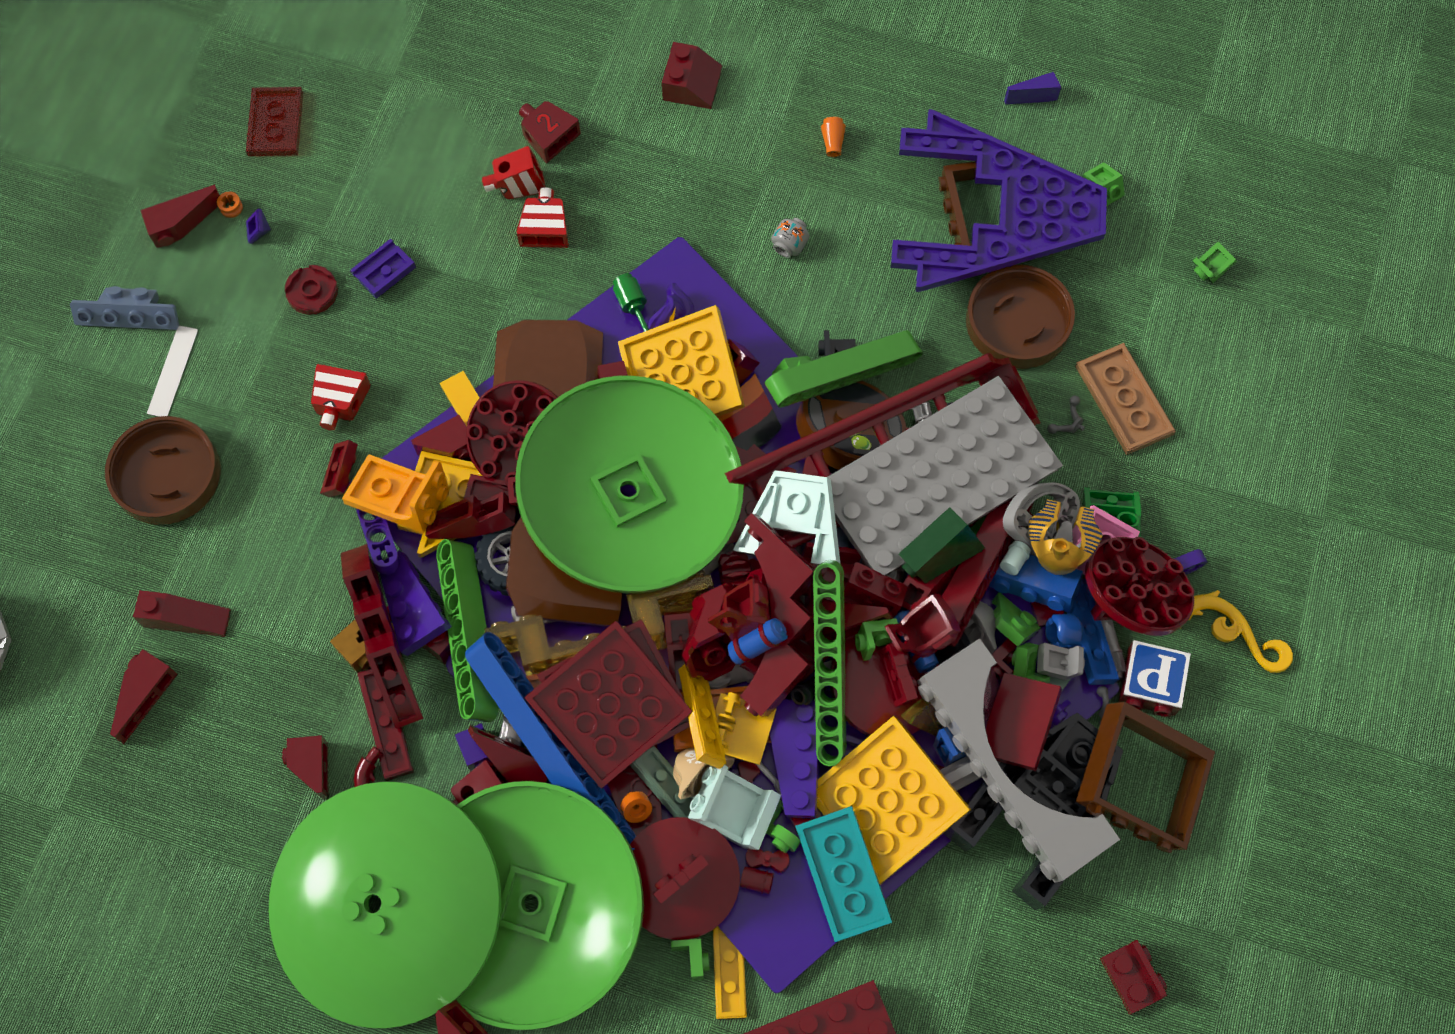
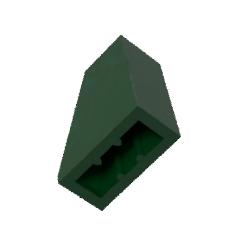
[898,507,985,583]

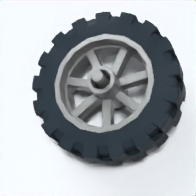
[475,520,519,596]

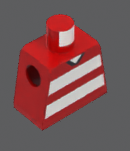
[482,146,546,199]
[517,187,569,248]
[311,364,371,430]

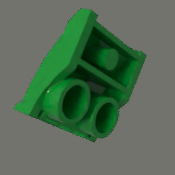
[1083,487,1141,537]

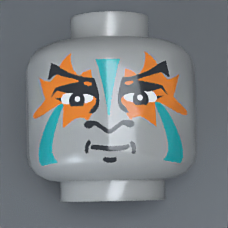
[771,218,810,258]

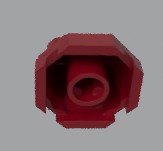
[682,583,736,681]

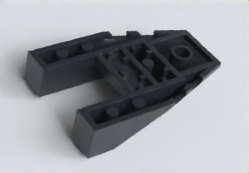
[943,713,1123,910]

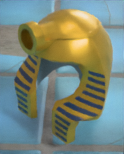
[1029,499,1103,575]

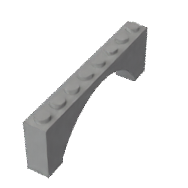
[916,638,1120,883]

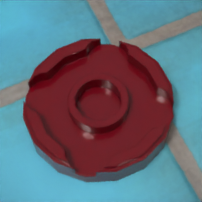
[285,265,338,315]

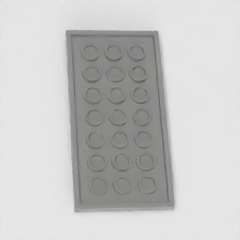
[827,376,1063,576]

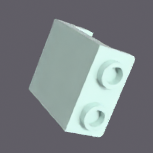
[688,765,781,850]

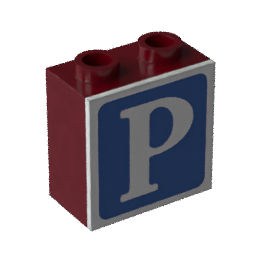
[1118,640,1191,717]

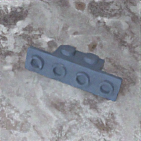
[70,286,179,330]

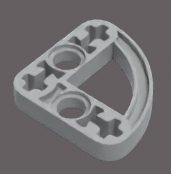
[1003,482,1080,556]

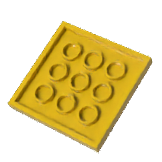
[618,305,745,417]
[817,716,971,885]

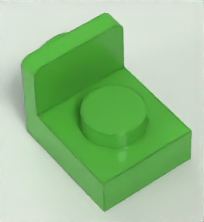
[1083,162,1125,206]
[855,618,898,661]

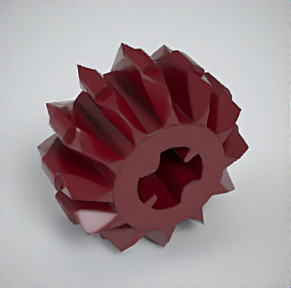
[718,551,751,587]

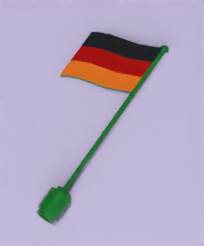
[613,273,781,450]

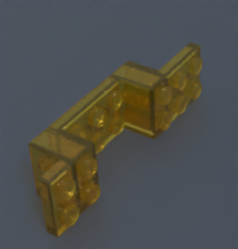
[485,574,714,676]

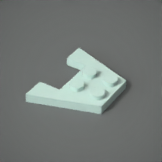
[733,470,840,565]

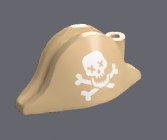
[673,748,735,799]

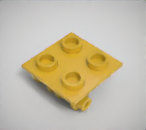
[715,692,777,765]

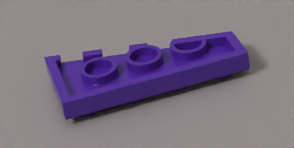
[380,550,452,656]
[769,699,819,818]

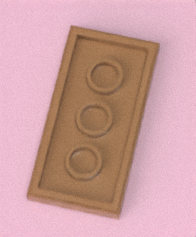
[1075,343,1176,455]

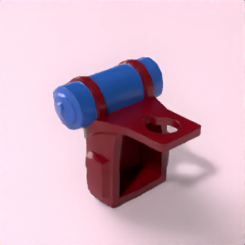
[708,578,788,665]
[885,594,961,674]

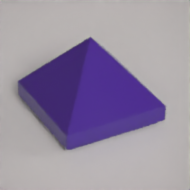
[246,209,271,244]

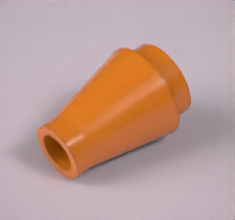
[821,117,846,157]

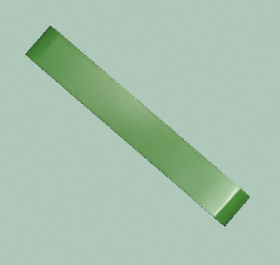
[765,330,923,408]
[436,539,499,723]
[813,559,847,766]

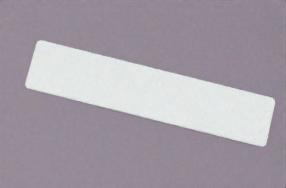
[147,326,198,416]

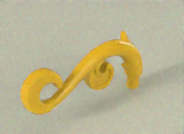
[1180,590,1293,673]

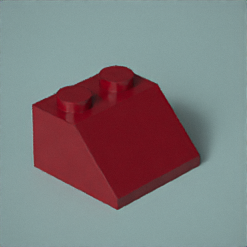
[662,42,722,109]

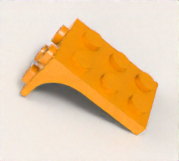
[342,454,449,533]

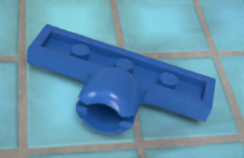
[1045,579,1119,685]

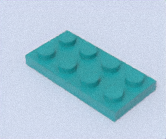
[795,806,893,942]

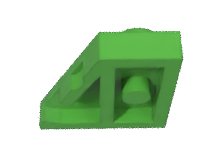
[992,592,1041,646]

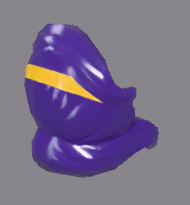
[647,283,695,330]

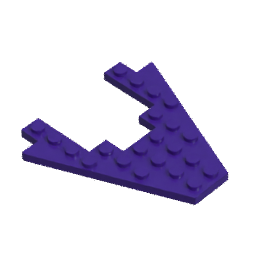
[891,109,1107,292]

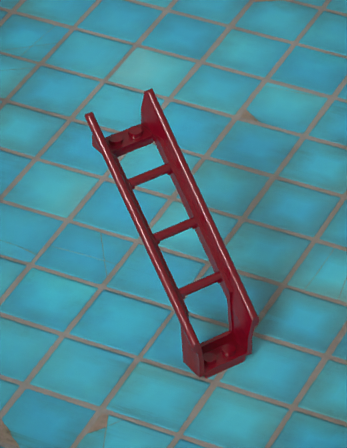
[725,353,1041,548]

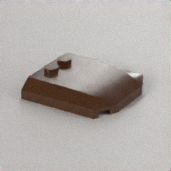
[493,320,604,397]
[506,518,622,627]

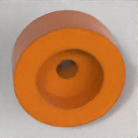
[620,791,652,823]

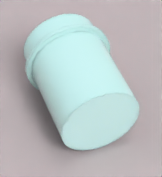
[1000,541,1031,575]

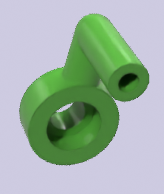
[766,800,801,853]

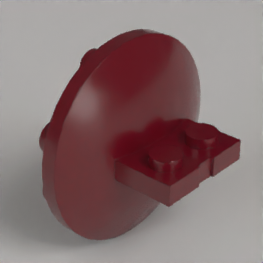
[466,380,558,490]
[1085,537,1194,636]
[830,637,939,736]
[630,817,740,940]

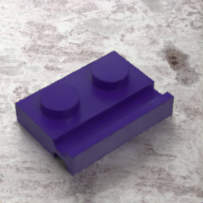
[350,238,416,299]

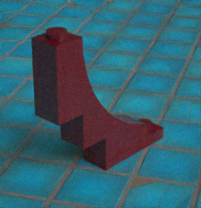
[740,513,815,717]
[341,544,423,729]

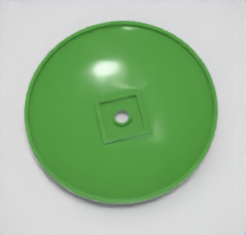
[515,376,744,593]
[457,781,644,1030]
[269,782,501,1028]

